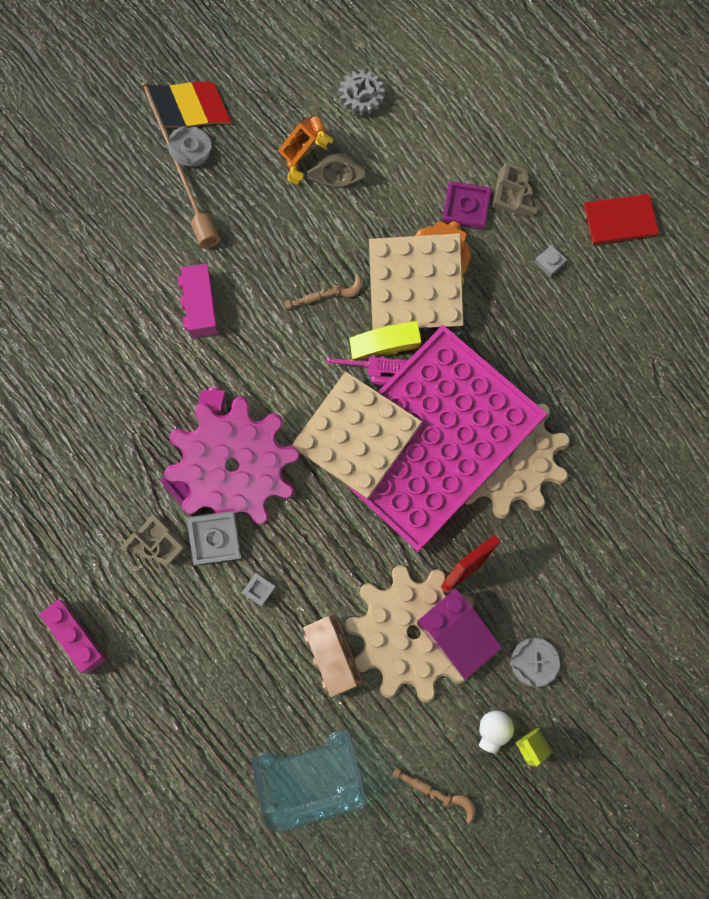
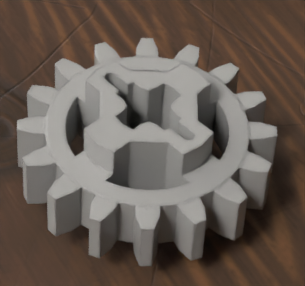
[338,70,385,116]

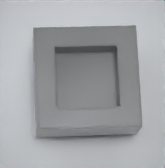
[534,245,567,277]
[242,573,276,607]

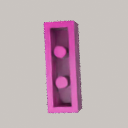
[178,264,218,338]
[39,599,108,674]

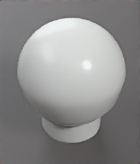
[479,711,514,754]

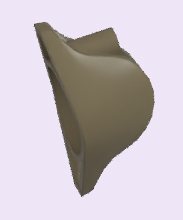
[308,153,365,187]

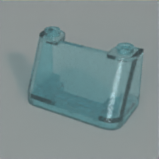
[251,730,367,832]

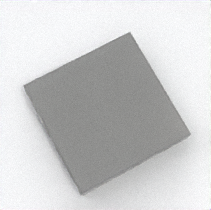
[187,511,241,565]

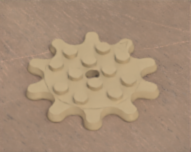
[465,403,570,519]
[345,565,474,703]

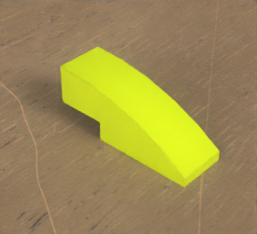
[350,321,421,361]
[515,728,552,766]

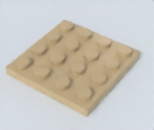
[369,233,464,330]
[291,371,422,500]

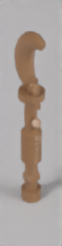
[284,274,362,310]
[392,767,475,824]

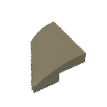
[492,162,537,216]
[120,514,189,565]

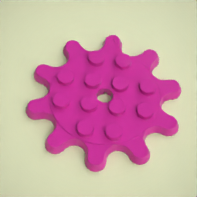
[165,397,300,524]

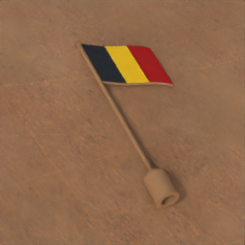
[141,82,232,249]

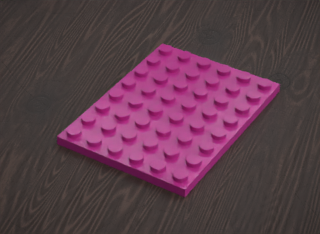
[345,325,547,553]

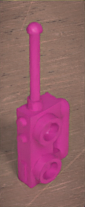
[327,356,408,385]

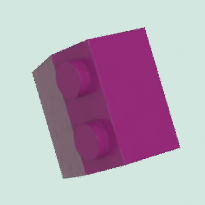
[416,588,502,680]

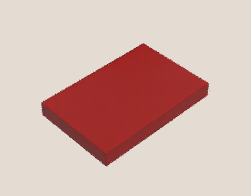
[584,194,659,245]
[440,534,500,593]

